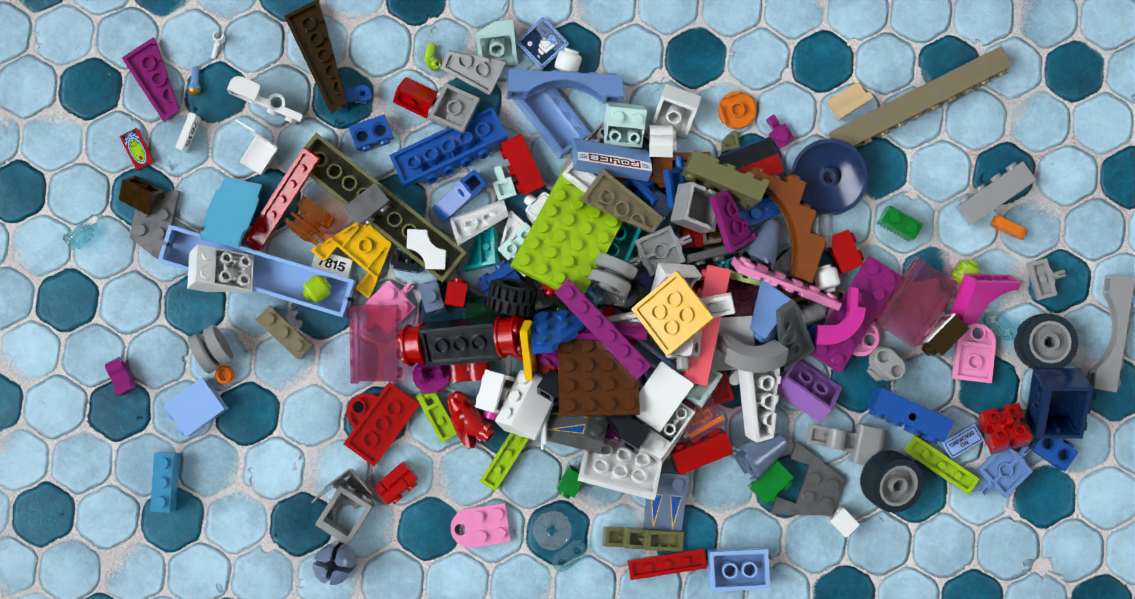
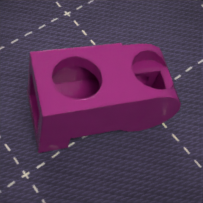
[105,357,138,396]

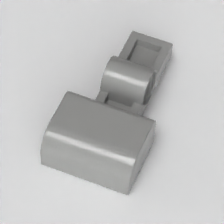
[805,424,887,465]

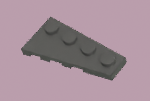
[776,299,816,372]

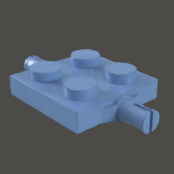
[977,446,1033,498]

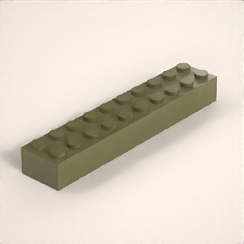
[292,132,468,284]

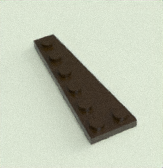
[284,0,348,114]

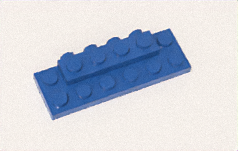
[389,106,508,188]

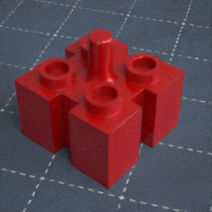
[977,403,1033,455]

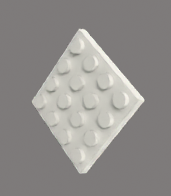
[577,423,662,500]

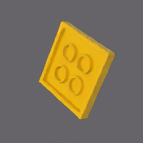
[631,271,715,356]

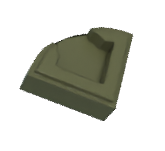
[721,130,740,153]

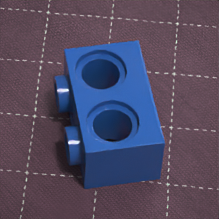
[348,114,394,152]
[1028,437,1079,471]

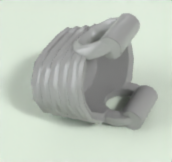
[866,347,906,381]

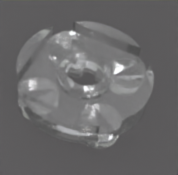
[533,511,571,550]

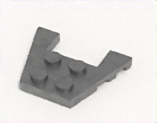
[770,442,845,516]

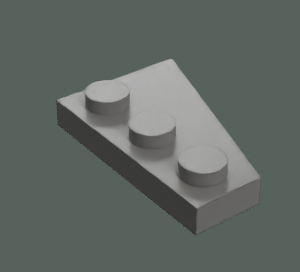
[440,50,508,95]

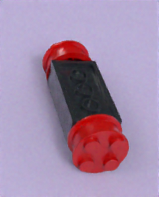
[398,314,525,367]

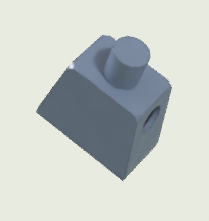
[418,278,449,319]

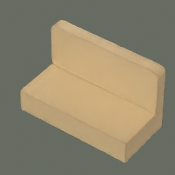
[827,82,874,121]

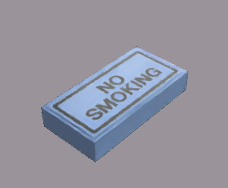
[940,423,984,460]

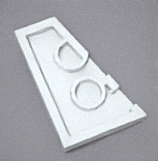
[449,200,509,246]

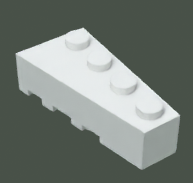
[738,366,782,443]

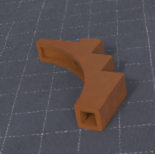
[745,168,827,284]

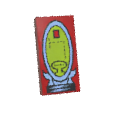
[119,128,155,171]

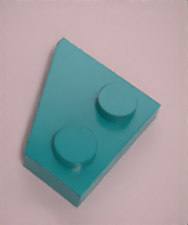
[463,227,499,272]

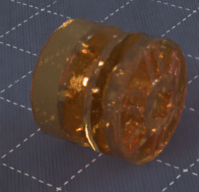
[284,195,336,246]

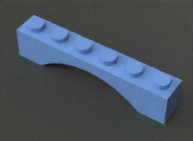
[507,68,623,104]

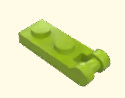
[416,393,457,443]

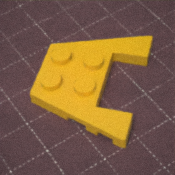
[311,222,392,299]

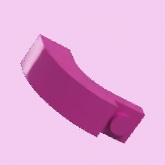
[815,287,866,346]

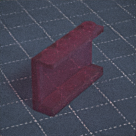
[873,257,958,347]
[349,304,403,384]

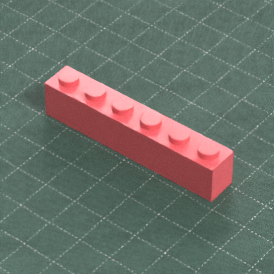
[680,265,731,386]

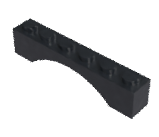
[537,368,651,455]

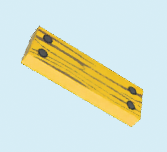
[519,320,537,381]

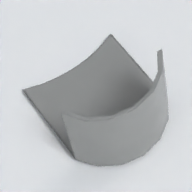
[311,469,373,509]

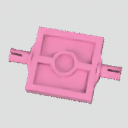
[361,280,416,334]

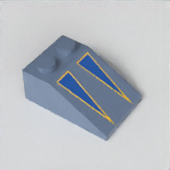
[643,472,688,532]

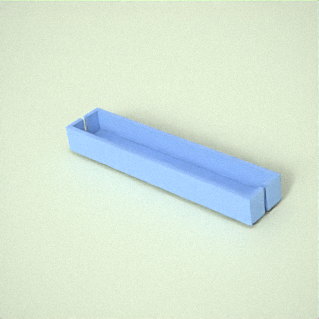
[157,225,357,318]

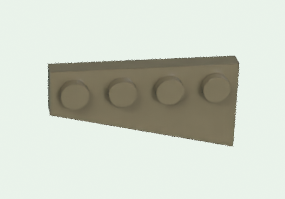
[578,169,664,234]

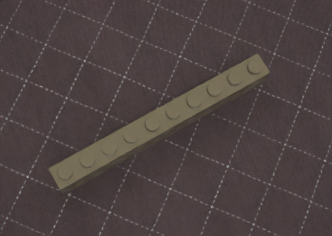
[829,46,1012,147]

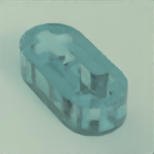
[983,311,1017,341]

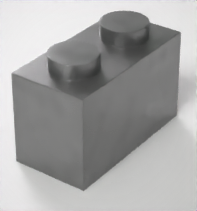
[345,182,392,227]

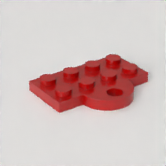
[343,382,420,467]

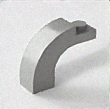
[717,331,789,373]

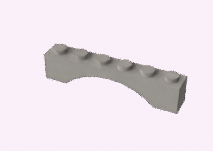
[1088,274,1135,392]

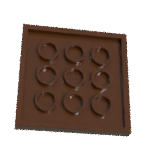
[558,339,640,418]

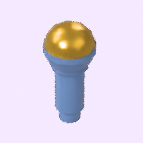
[188,66,201,95]

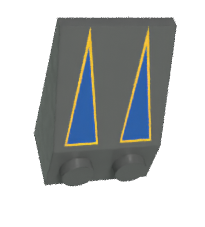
[547,406,608,454]

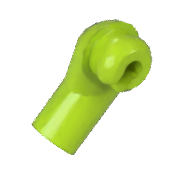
[424,43,441,71]

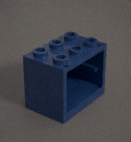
[1025,368,1094,439]

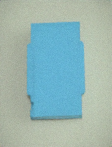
[200,177,263,248]

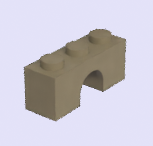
[255,306,315,360]

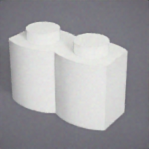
[649,125,677,157]

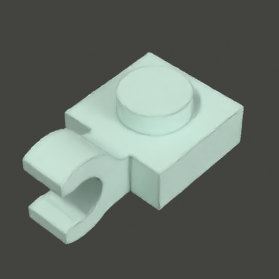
[493,166,517,201]

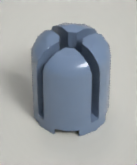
[313,541,357,585]

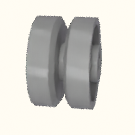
[588,253,638,296]
[188,324,234,374]

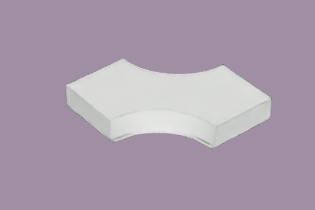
[407,229,446,270]

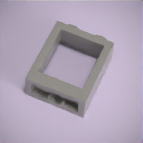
[315,483,376,546]

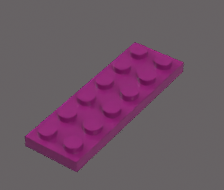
[809,256,902,373]

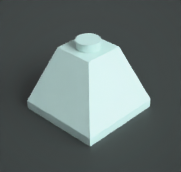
[476,20,518,66]

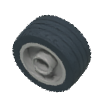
[1014,313,1078,369]
[860,450,924,513]

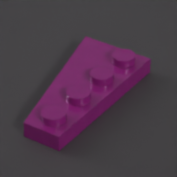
[122,37,181,122]

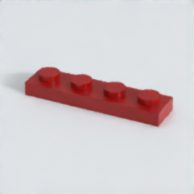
[627,548,707,580]

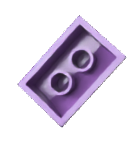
[777,359,842,423]

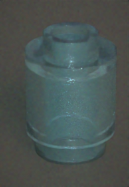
[64,223,95,250]

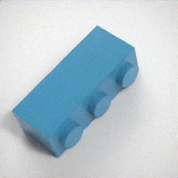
[150,452,180,513]

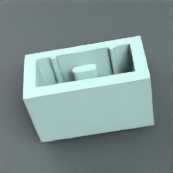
[604,102,647,148]

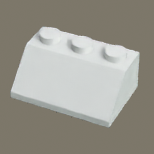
[495,370,554,441]

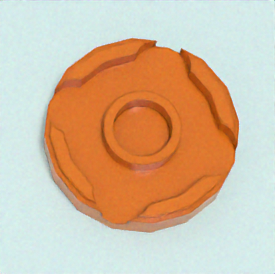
[718,91,756,130]

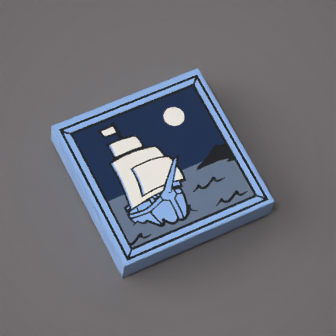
[516,17,569,70]

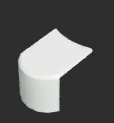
[235,119,278,175]

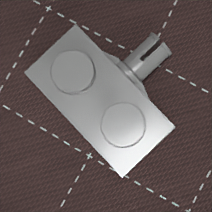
[1026,258,1066,300]

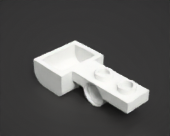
[227,76,303,125]

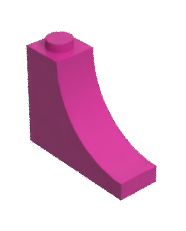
[950,273,1021,325]

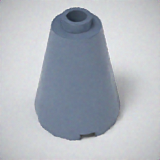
[738,219,783,272]
[733,433,789,482]

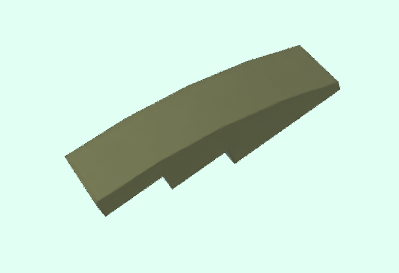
[602,526,684,552]

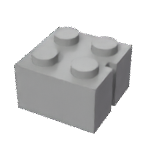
[670,182,718,234]

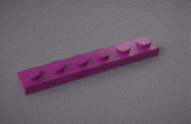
[554,279,652,380]

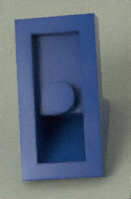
[624,179,659,209]

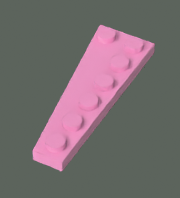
[731,256,842,311]

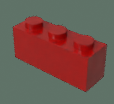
[499,134,546,197]
[670,428,733,475]

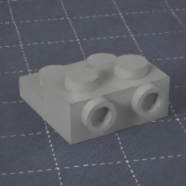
[428,83,480,134]

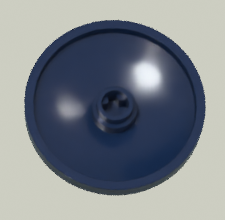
[791,138,869,215]

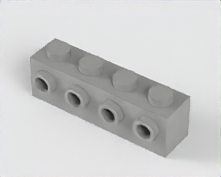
[956,161,1036,226]

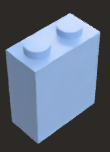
[164,378,229,437]

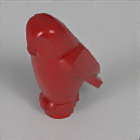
[447,391,495,449]

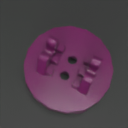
[413,363,451,394]

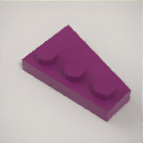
[710,190,757,253]

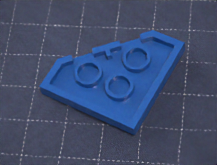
[531,310,588,354]

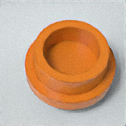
[215,366,235,385]

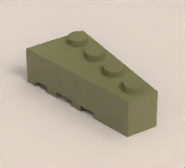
[681,150,770,210]

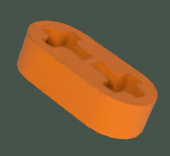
[990,216,1027,240]

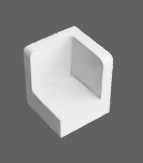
[827,506,860,537]

